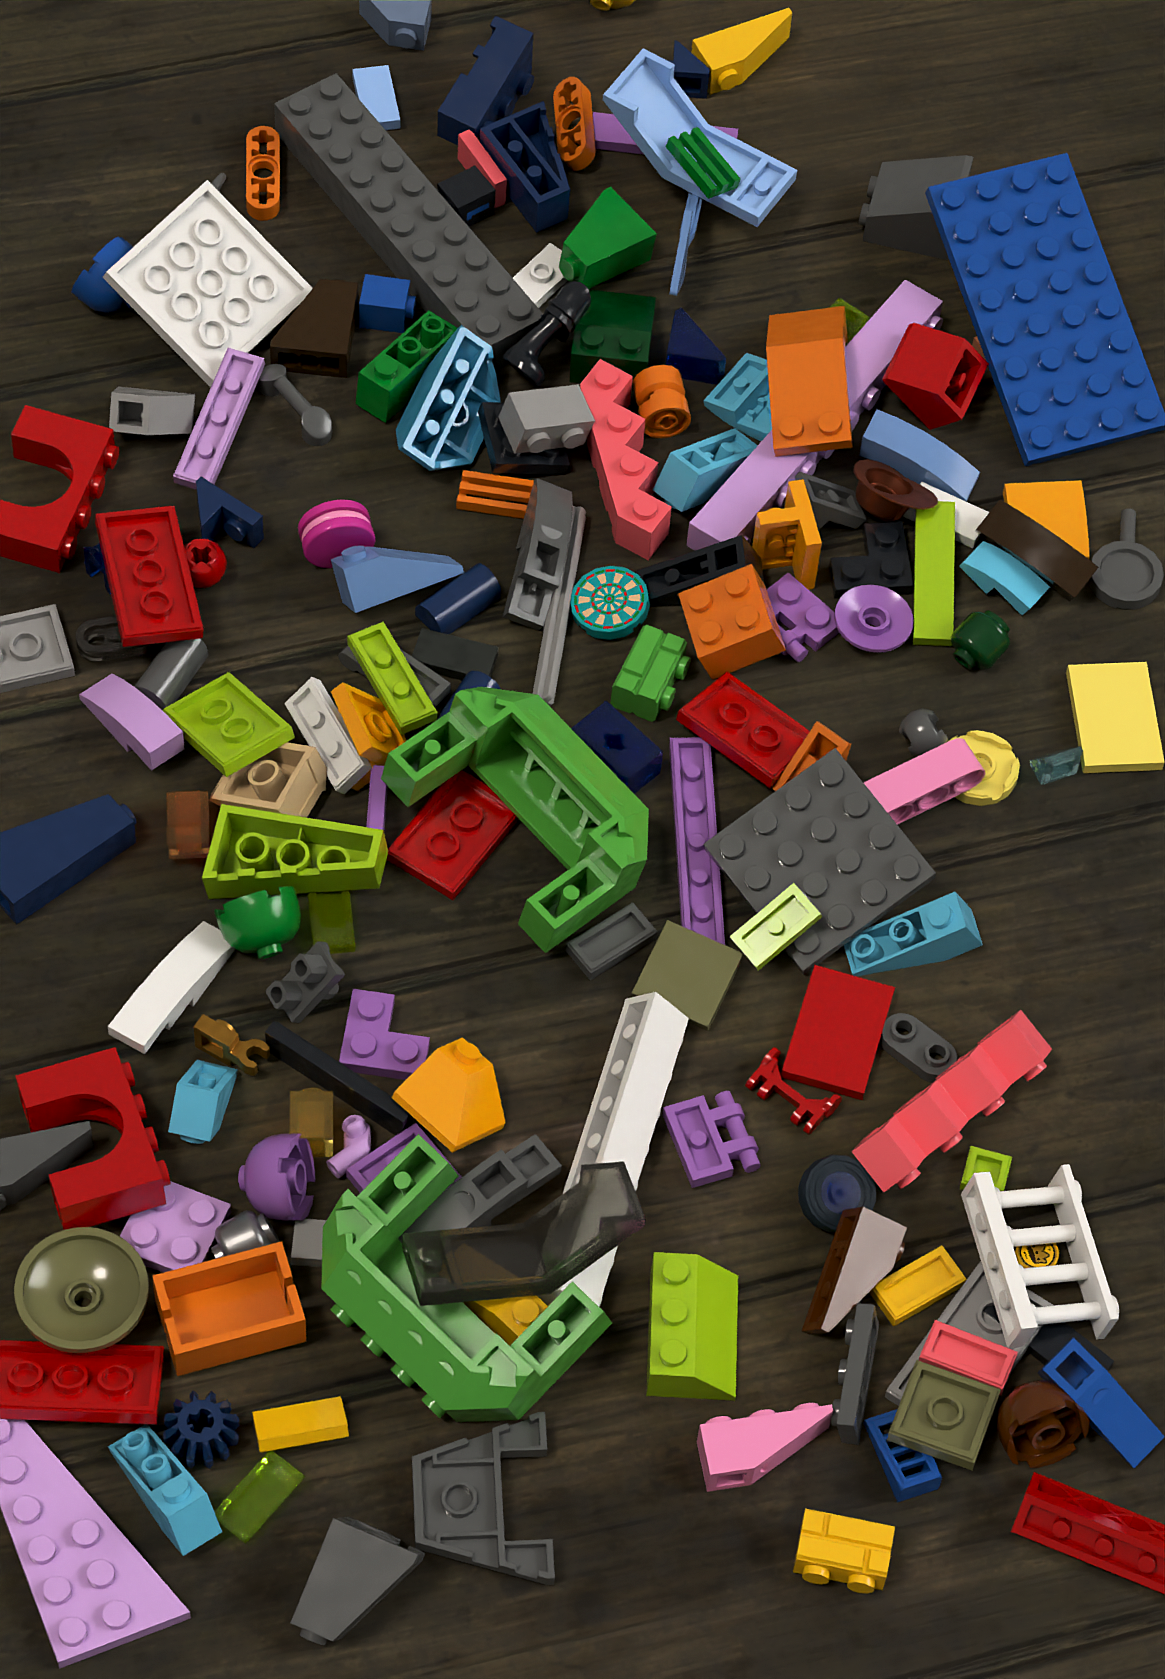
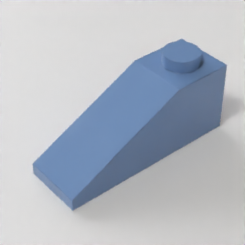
[330,545,464,613]

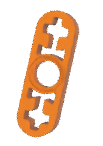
[553,77,596,171]
[246,126,280,221]

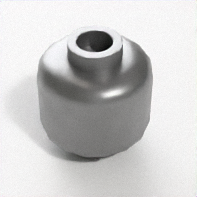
[211,1210,280,1259]

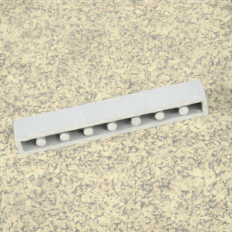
[531,992,689,1306]

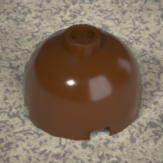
[997,1380,1090,1468]

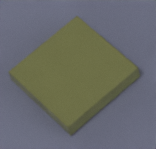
[632,920,744,1031]
[887,1360,1001,1471]

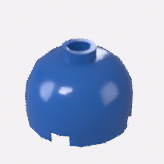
[71,236,133,313]

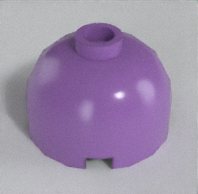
[238,1133,315,1221]

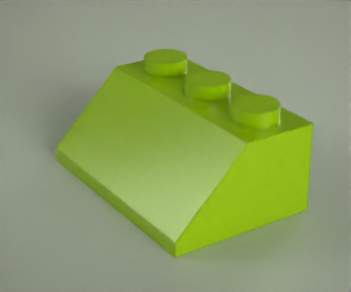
[646,1252,738,1401]

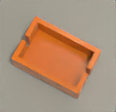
[152,1241,306,1376]

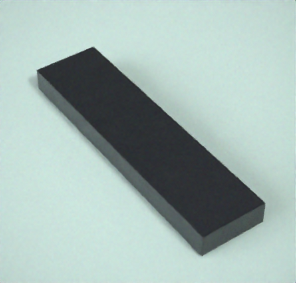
[265,1021,412,1136]

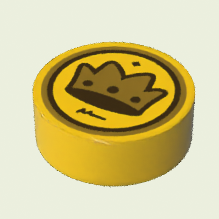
[1015,1243,1059,1268]

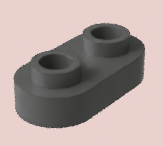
[880,1013,957,1083]

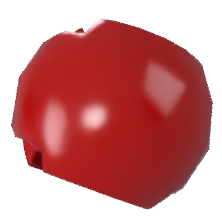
[184,539,227,588]

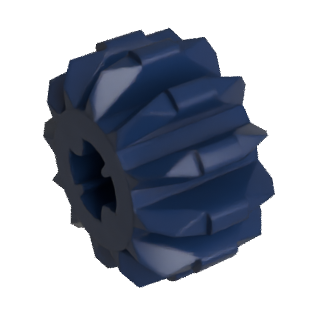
[163,1390,239,1469]

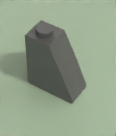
[290,1517,425,1645]

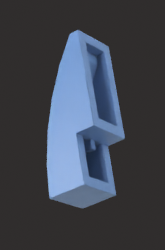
[859,409,980,502]

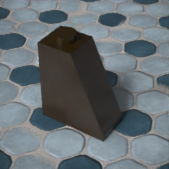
[270,279,358,378]

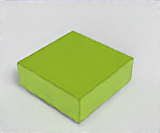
[959,1146,1012,1191]

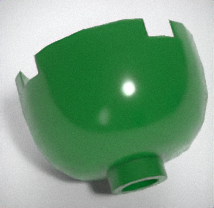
[214,886,301,960]

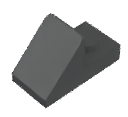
[795,472,867,531]

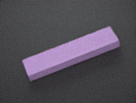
[173,348,265,489]

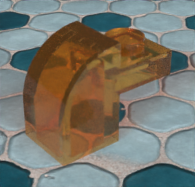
[166,790,211,859]

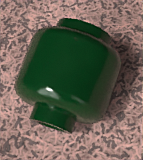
[951,610,1010,670]

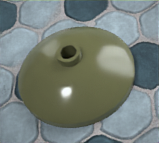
[14,1227,149,1353]

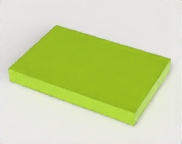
[162,672,295,777]

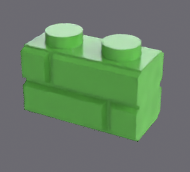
[611,625,691,722]

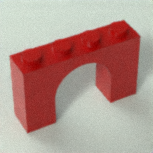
[0,405,119,573]
[15,1047,171,1230]

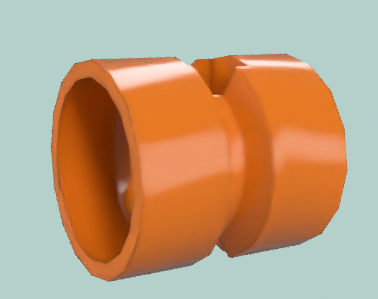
[633,365,691,438]

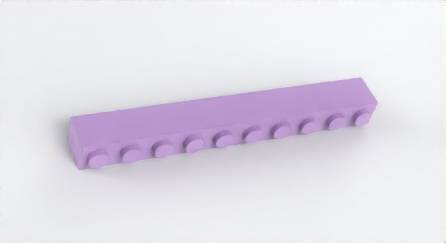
[687,280,943,551]

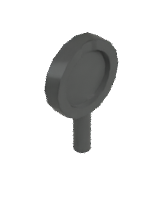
[1089,509,1164,610]

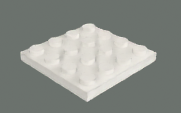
[103,180,313,388]

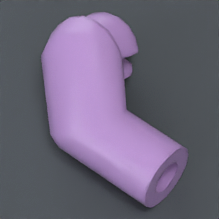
[326,1115,371,1179]

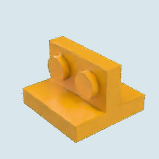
[752,479,822,590]
[331,682,407,791]

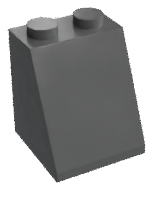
[859,155,974,261]

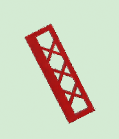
[1011,1472,1165,1594]

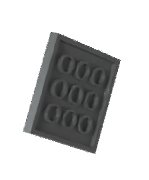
[703,748,936,975]

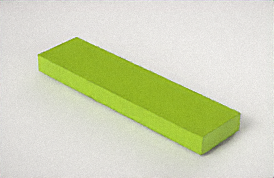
[913,501,955,646]

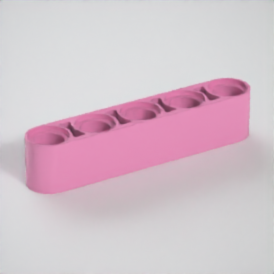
[864,738,986,825]

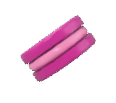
[298,500,375,568]

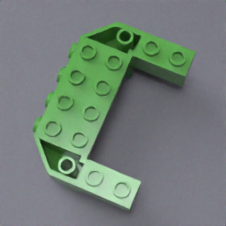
[381,687,649,953]
[321,1134,612,1422]

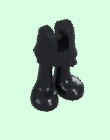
[502,281,591,387]

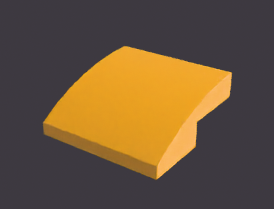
[1003,480,1089,559]

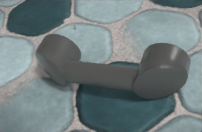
[256,364,333,446]

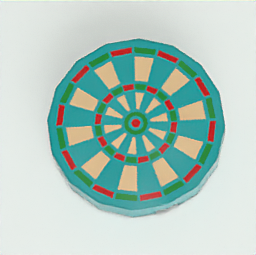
[570,566,650,640]

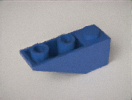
[1037,1338,1165,1469]

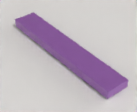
[669,737,725,945]

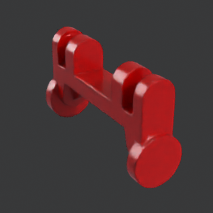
[745,1047,842,1135]

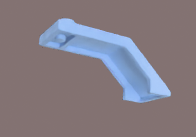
[603,48,797,227]

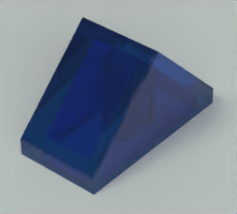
[665,308,726,385]

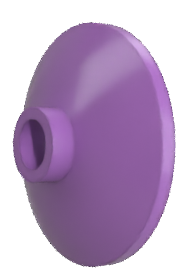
[834,585,913,652]

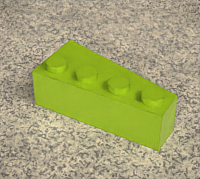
[202,804,388,899]

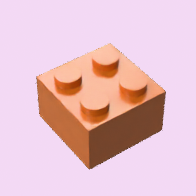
[678,564,786,680]

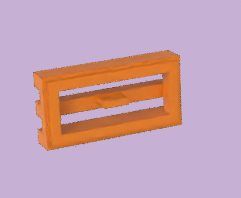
[456,470,534,519]

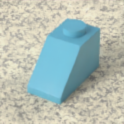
[168,1060,238,1144]

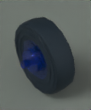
[798,1155,876,1233]

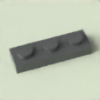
[831,1303,879,1445]

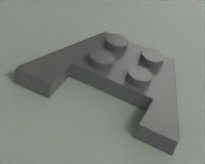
[412,1412,555,1585]

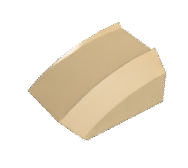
[209,742,327,818]

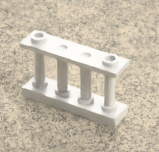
[961,1164,1119,1349]

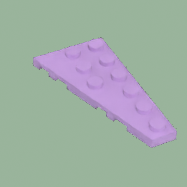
[0,1419,191,1669]

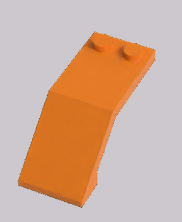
[766,306,853,457]

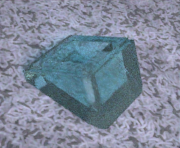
[1030,746,1083,785]

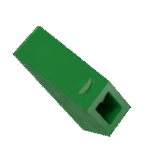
[355,310,457,423]

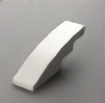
[108,921,235,1054]

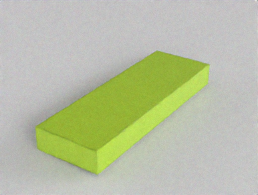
[347,621,437,735]

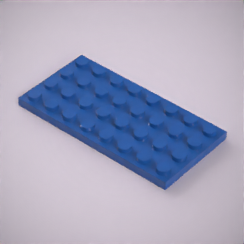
[925,153,1165,466]

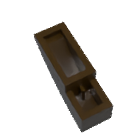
[975,500,1099,602]

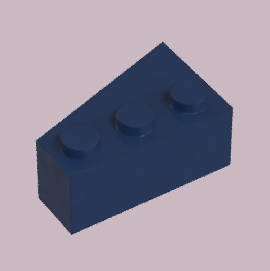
[437,16,534,145]
[480,101,570,233]

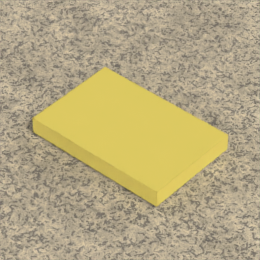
[1066,662,1165,773]

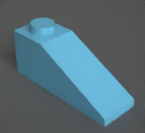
[653,428,758,512]

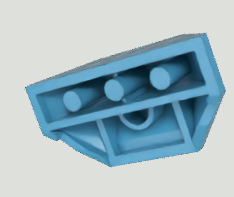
[396,325,501,471]

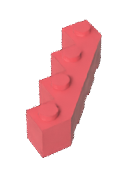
[580,359,672,561]
[852,1010,1052,1192]

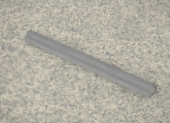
[532,506,586,706]

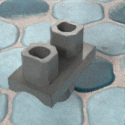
[266,941,345,1023]

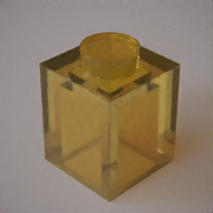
[290,1087,334,1157]

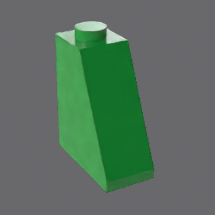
[558,187,657,289]

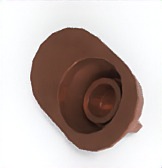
[854,459,938,522]

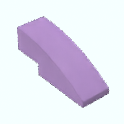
[79,674,184,771]

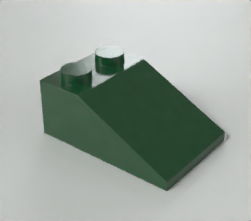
[569,290,656,389]

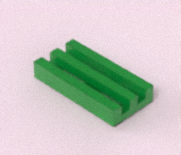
[665,127,741,199]

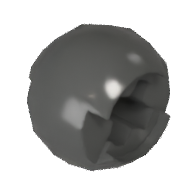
[898,708,948,758]

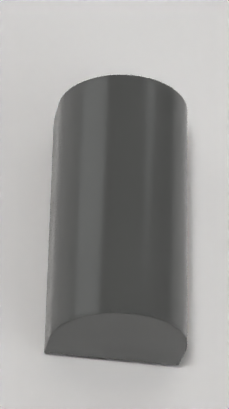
[134,638,208,710]

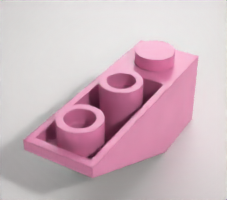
[697,1403,833,1492]

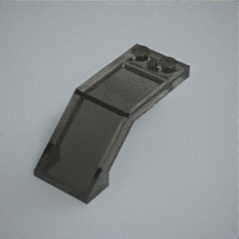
[402,1161,646,1306]

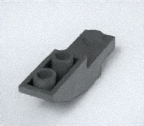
[502,478,573,631]
[398,1134,562,1269]

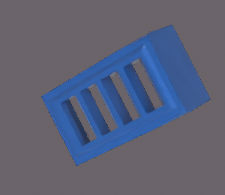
[864,1409,942,1503]

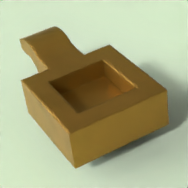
[194,1014,270,1076]

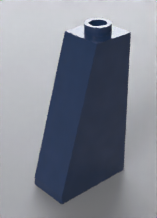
[0,794,137,925]

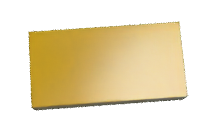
[869,1245,967,1327]
[252,1396,349,1452]

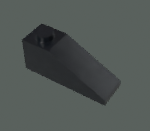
[635,535,764,607]

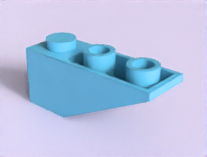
[844,892,983,976]
[108,1424,222,1556]

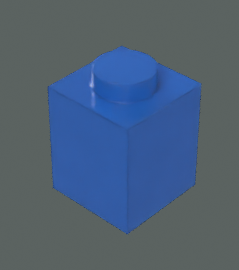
[359,274,416,333]

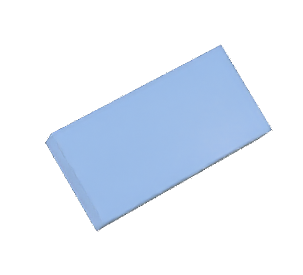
[352,65,400,130]

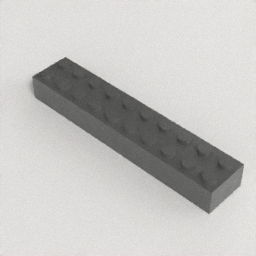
[274,73,543,371]

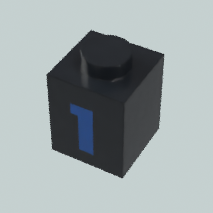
[437,166,496,227]

